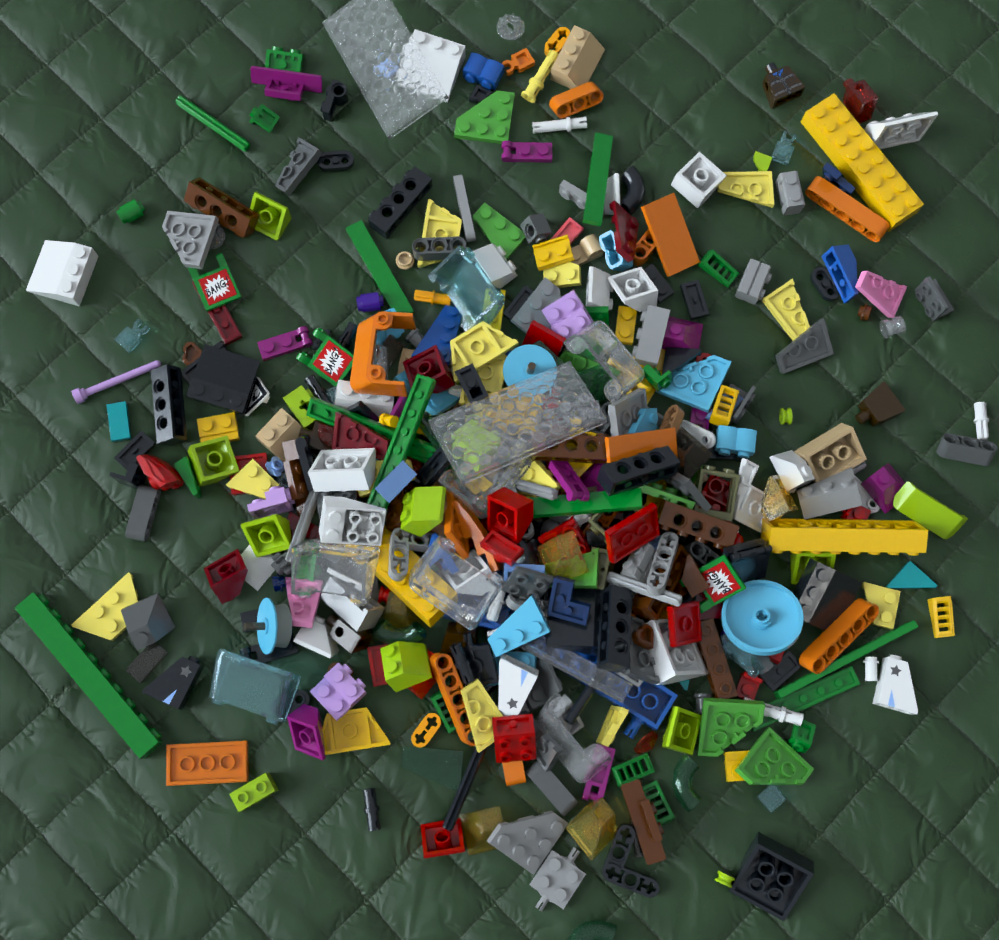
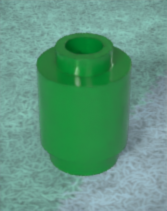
[116,199,145,224]

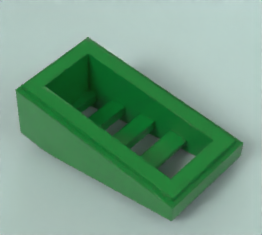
[697,249,739,288]
[174,456,202,499]
[429,690,465,733]
[611,753,655,787]
[642,780,675,826]

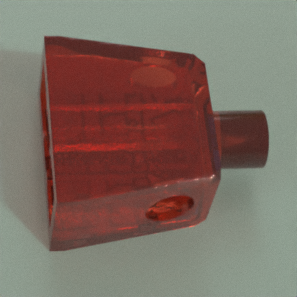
[843,78,878,124]

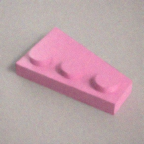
[855,271,907,318]
[285,577,324,628]

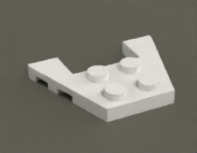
[733,458,797,533]

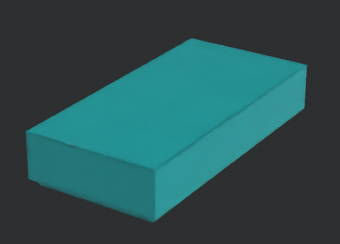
[106,401,132,442]

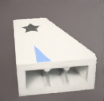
[498,653,539,716]
[872,655,918,715]

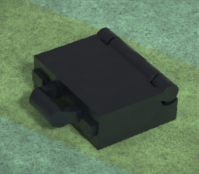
[722,538,772,583]

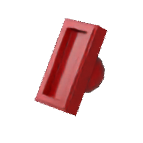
[480,529,524,567]

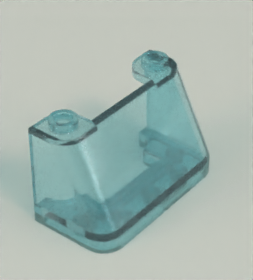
[428,245,505,331]
[209,648,301,725]

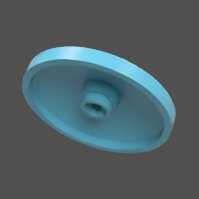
[721,580,804,656]

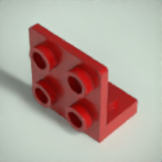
[492,714,536,763]

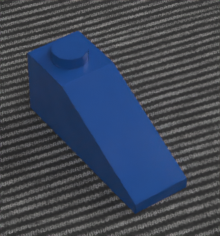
[821,244,858,304]

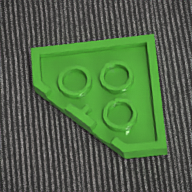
[454,91,515,144]
[696,698,765,757]
[735,727,814,785]

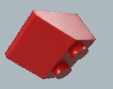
[487,487,534,544]

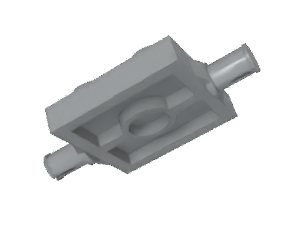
[530,847,586,912]

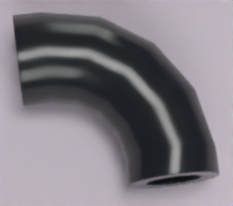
[620,166,646,215]

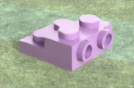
[541,290,594,344]
[247,486,295,520]
[310,662,367,721]

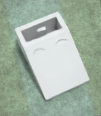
[319,496,386,546]

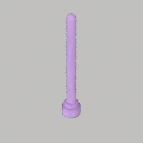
[71,360,161,404]

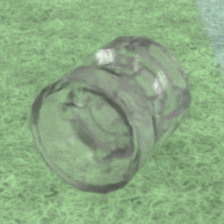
[880,316,906,338]

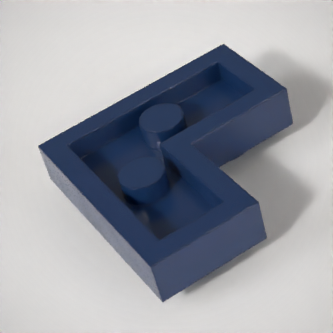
[823,162,856,196]
[547,575,591,626]

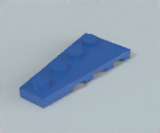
[411,305,464,366]

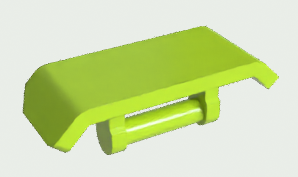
[893,482,968,539]

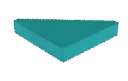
[886,561,938,589]

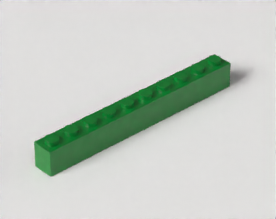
[15,592,163,759]

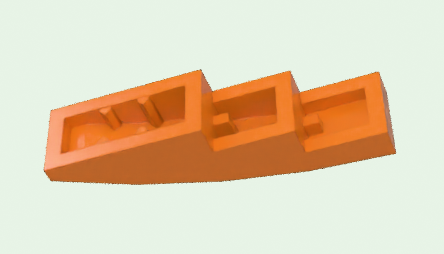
[453,500,504,572]

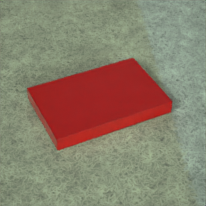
[605,502,660,564]

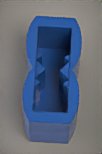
[463,53,504,90]

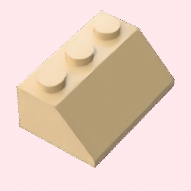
[550,25,605,89]
[794,423,867,483]

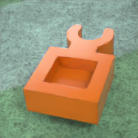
[502,48,535,76]

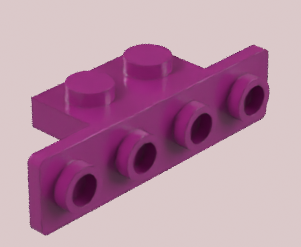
[250,66,323,101]

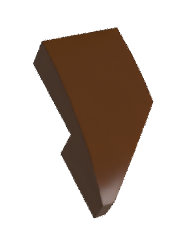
[682,553,710,598]

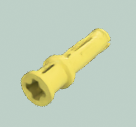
[521,50,559,103]

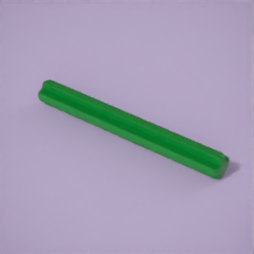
[175,95,251,152]

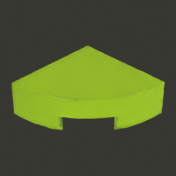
[753,151,772,171]

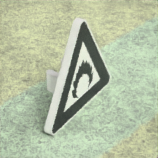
[244,377,270,416]

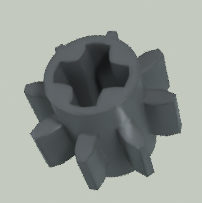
[271,552,294,576]

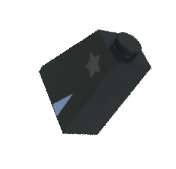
[142,656,204,710]

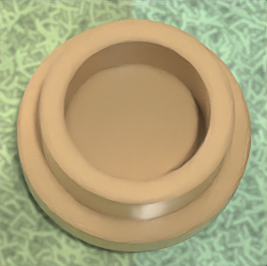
[396,251,414,270]

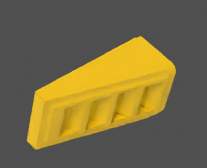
[709,384,739,426]
[927,596,955,638]

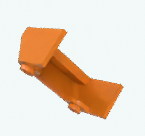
[350,311,416,397]

